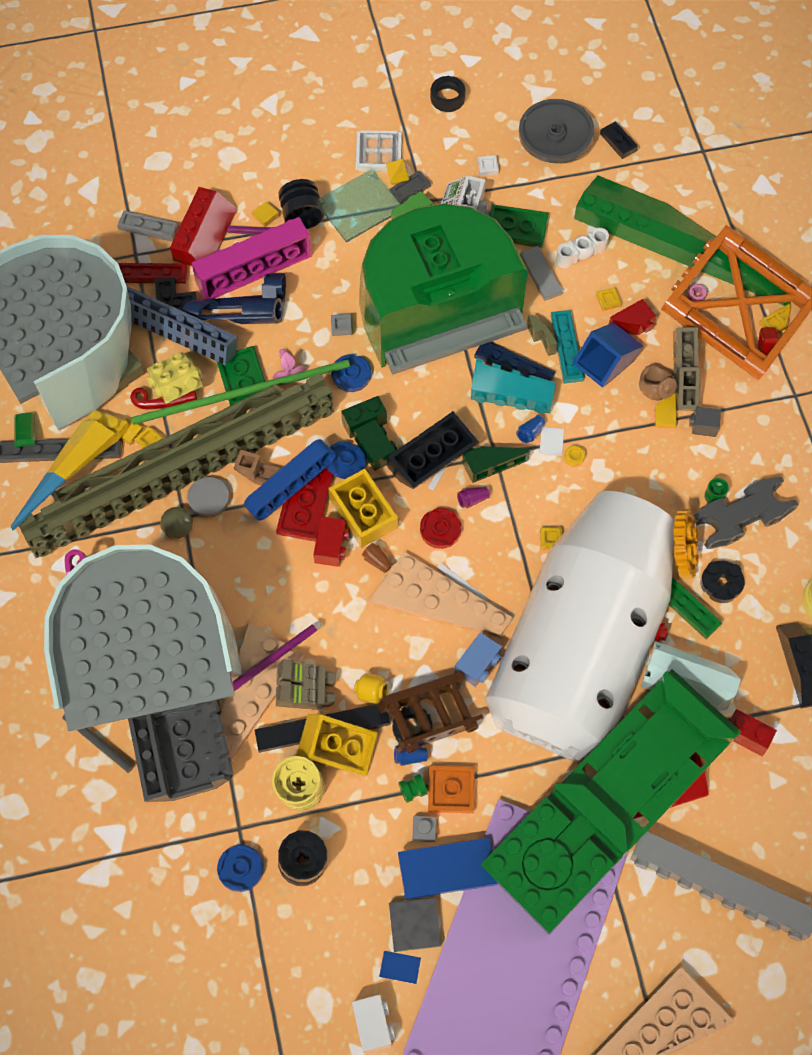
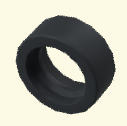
[430,75,466,112]

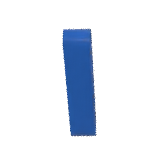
[244,439,335,521]

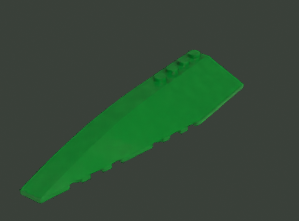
[574,175,791,306]

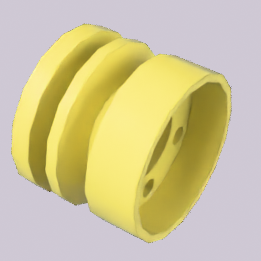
[272,756,325,811]

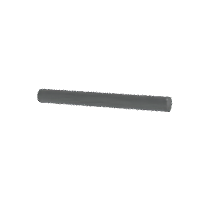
[62,714,134,773]

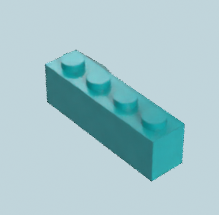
[470,358,556,414]

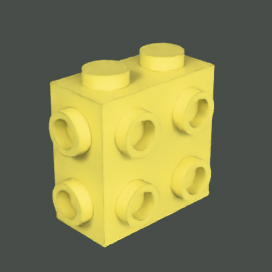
[146,351,203,404]

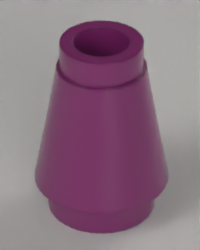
[457,487,490,509]

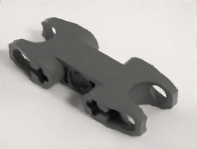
[693,476,799,549]

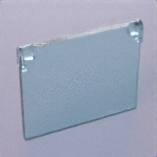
[320,169,401,243]

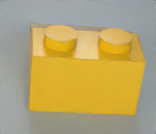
[296,714,377,776]

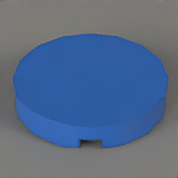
[331,354,371,392]
[326,441,366,479]
[217,845,264,892]

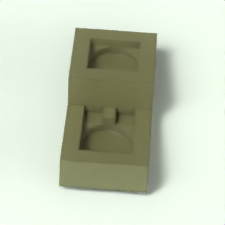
[527,315,557,356]

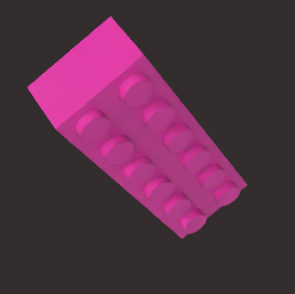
[192,217,312,300]

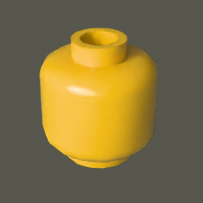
[354,673,389,704]

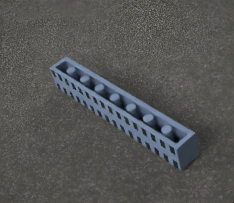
[126,286,237,365]

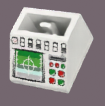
[441,176,485,210]

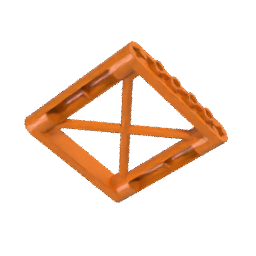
[661,225,812,380]

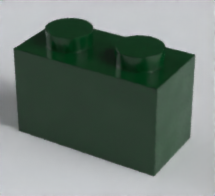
[341,396,387,439]
[354,419,397,471]

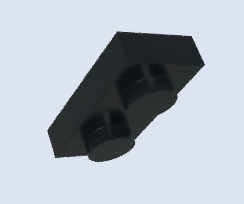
[600,121,638,159]

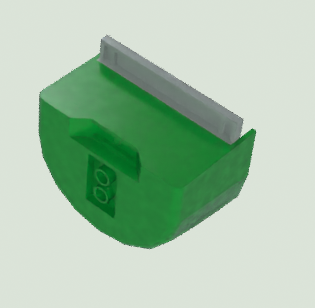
[359,203,528,375]

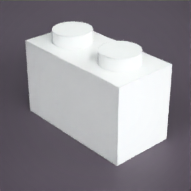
[352,995,395,1054]

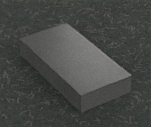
[389,170,431,205]

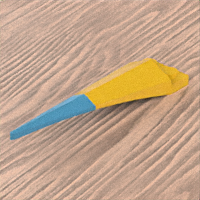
[11,410,129,531]

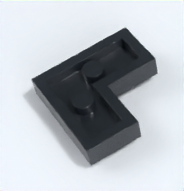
[155,277,197,311]

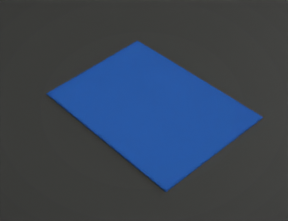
[379,951,421,984]

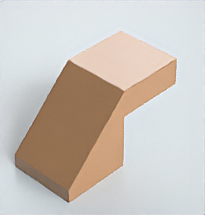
[233,450,281,486]

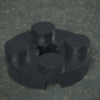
[700,561,745,603]

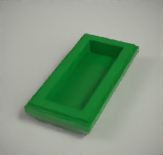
[14,413,35,447]

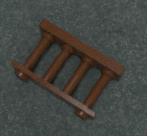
[378,671,484,753]

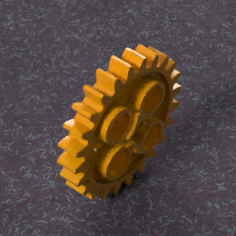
[673,509,699,579]

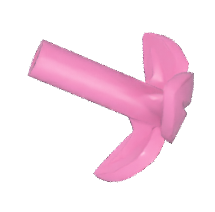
[273,349,306,379]

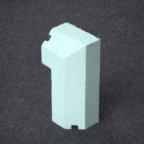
[641,642,741,712]

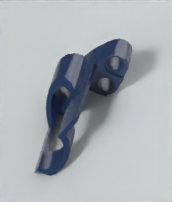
[182,273,286,324]

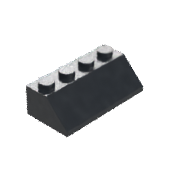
[386,411,479,489]

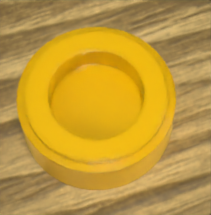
[564,445,585,467]

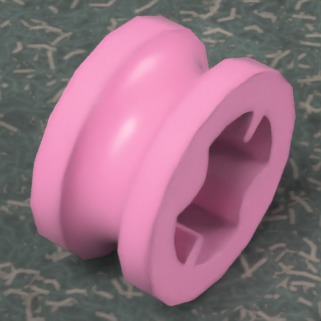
[687,284,707,302]

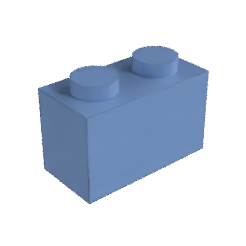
[454,632,502,687]

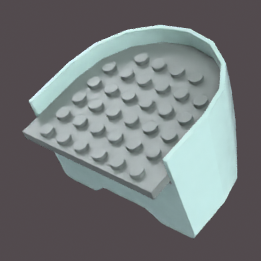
[0,235,132,430]
[44,545,242,731]

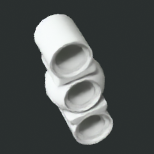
[556,228,609,268]

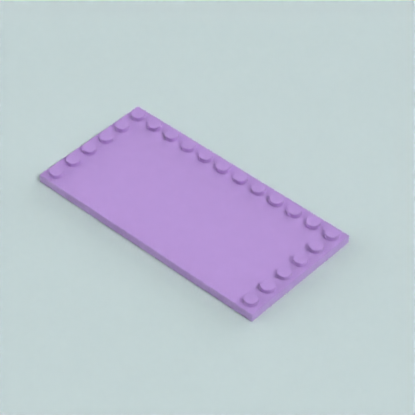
[403,799,627,1055]

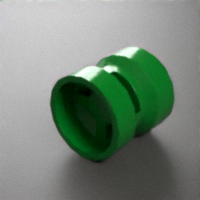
[704,478,729,504]
[398,773,428,803]

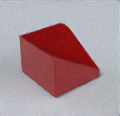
[758,328,779,355]

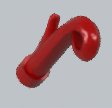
[130,387,197,410]

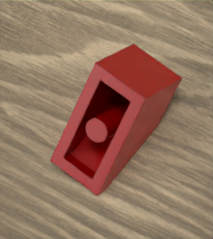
[609,299,657,335]

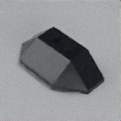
[776,622,812,709]

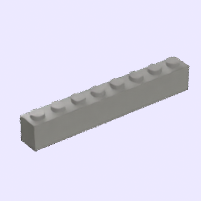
[630,831,812,942]

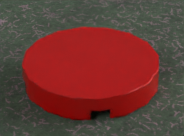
[420,508,462,549]

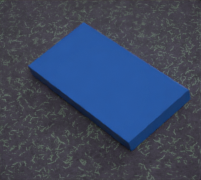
[398,838,498,900]

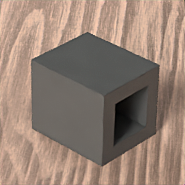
[689,407,721,437]

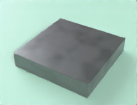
[389,898,441,952]

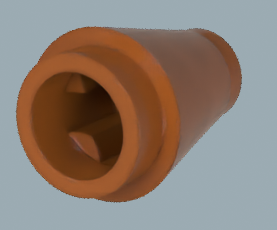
[361,543,393,573]

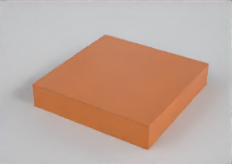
[428,766,474,814]

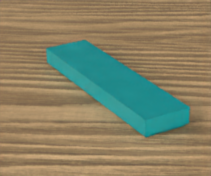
[550,310,584,384]

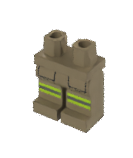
[275,659,336,710]

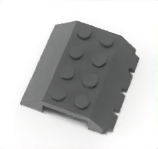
[128,700,233,802]

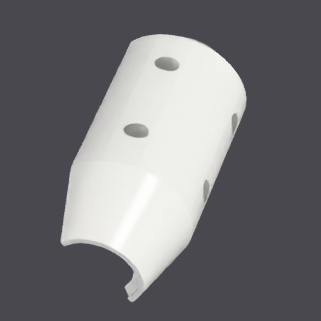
[485,491,675,764]

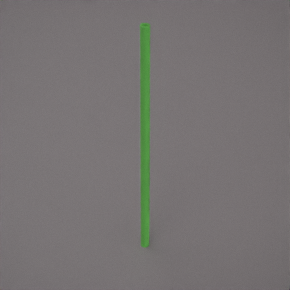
[131,360,350,425]

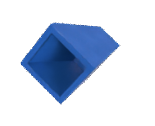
[572,322,644,388]

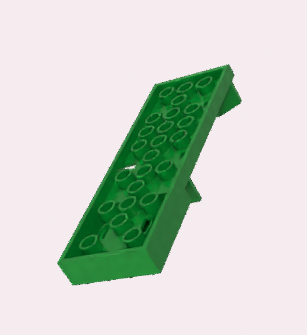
[481,669,741,935]

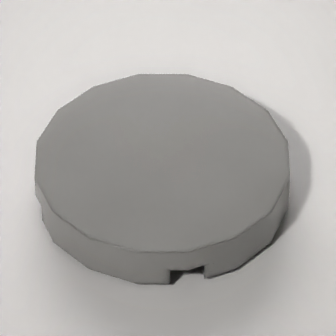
[187,477,229,517]

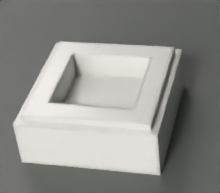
[477,155,499,176]

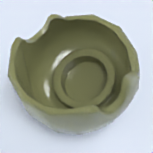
[160,507,193,539]

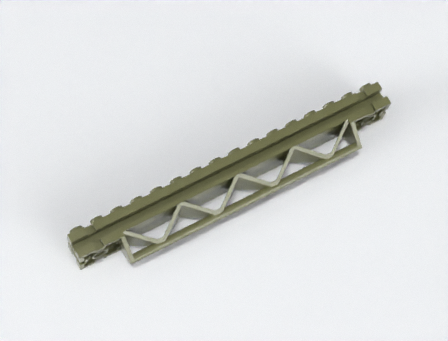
[19,373,334,559]

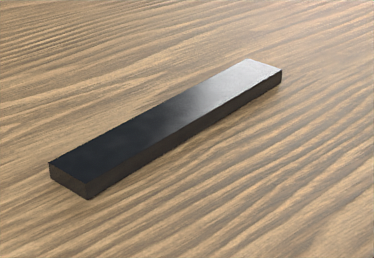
[254,704,390,753]

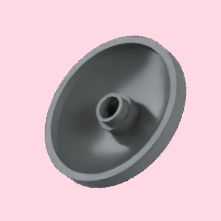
[519,99,594,163]

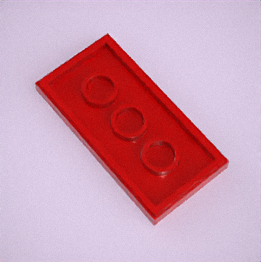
[276,468,334,542]

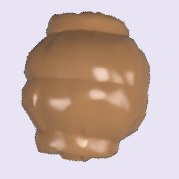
[639,365,678,401]

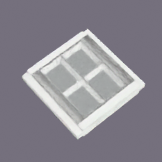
[356,130,401,172]

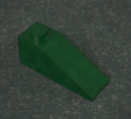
[462,446,530,483]

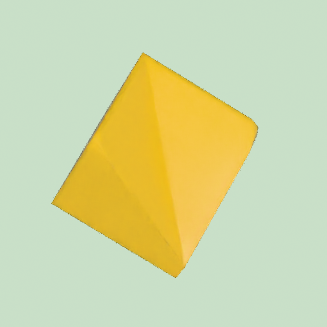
[386,158,409,185]

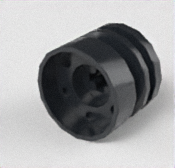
[278,179,324,229]
[278,830,327,886]

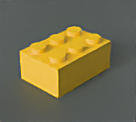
[328,469,398,548]

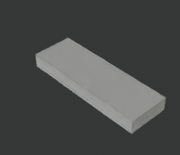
[117,210,179,242]
[520,246,563,301]

